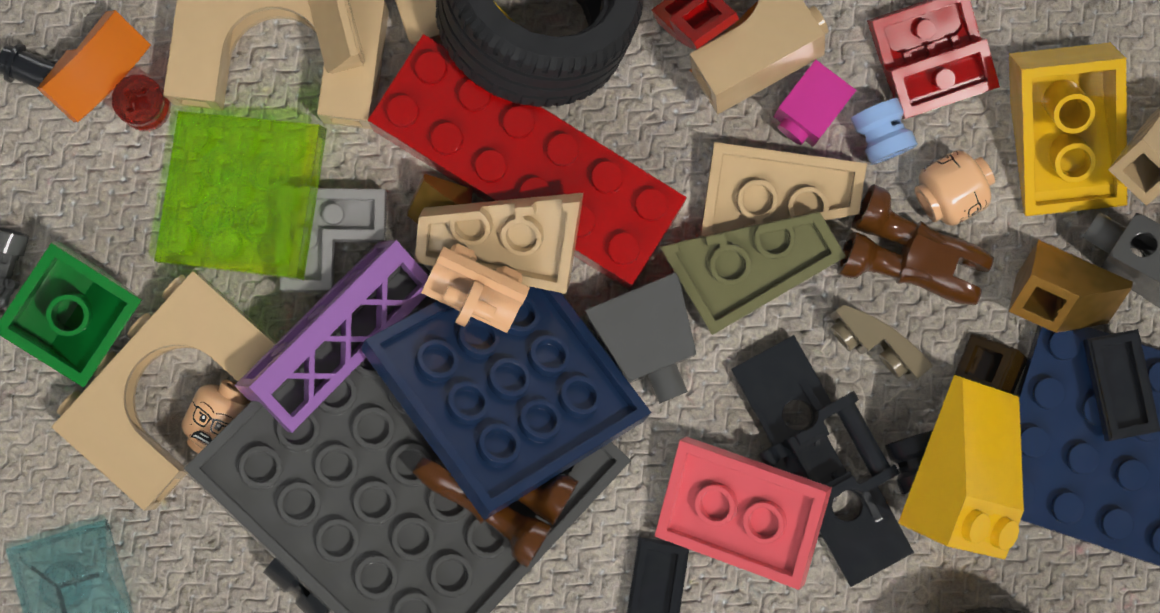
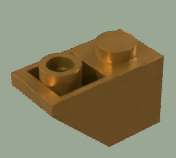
[1008,240,1133,333]

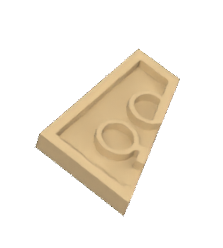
[700,142,867,237]
[414,193,583,294]

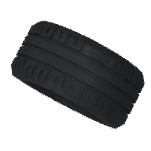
[435,0,643,107]

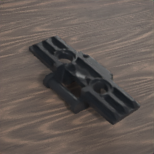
[731,335,914,587]

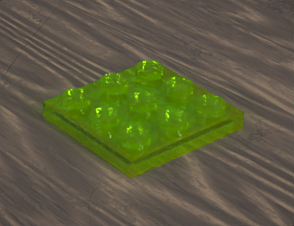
[154,111,327,281]

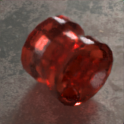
[112,74,171,131]

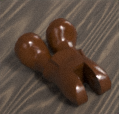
[837,184,994,305]
[413,458,579,567]

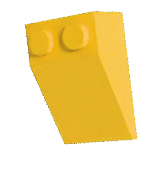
[1009,42,1127,216]
[898,375,1024,560]

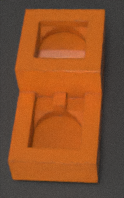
[37,10,151,122]

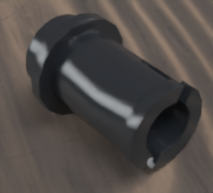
[0,43,56,88]

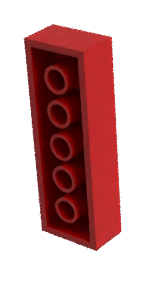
[368,34,687,291]

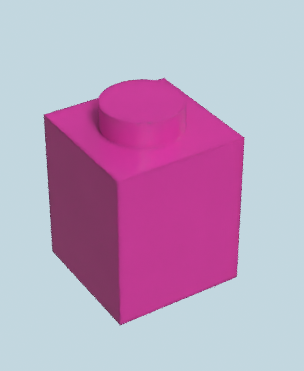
[773,59,857,147]

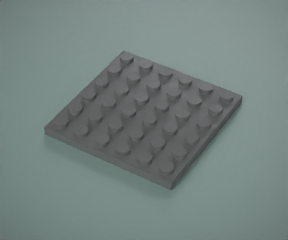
[184,249,631,613]

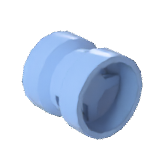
[851,98,918,165]

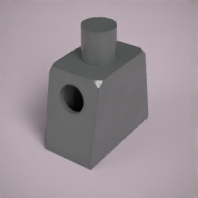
[1083,212,1160,308]
[585,273,696,404]

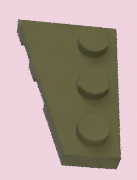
[660,211,846,335]

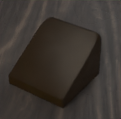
[954,333,1027,394]

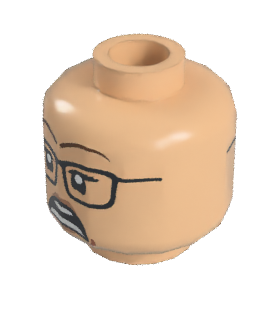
[914,150,995,226]
[181,380,251,454]

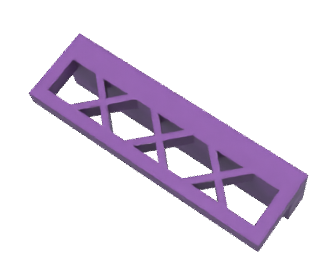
[234,240,429,433]

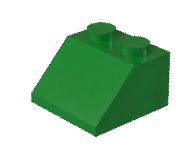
[0,241,143,388]

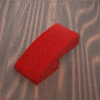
[651,0,739,50]

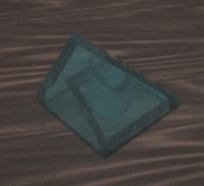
[6,519,134,613]

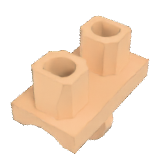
[421,243,530,333]

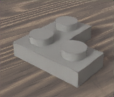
[280,188,387,293]

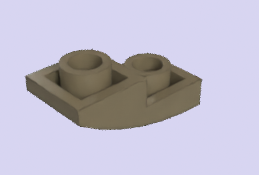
[829,305,933,381]

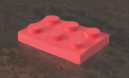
[655,436,832,590]

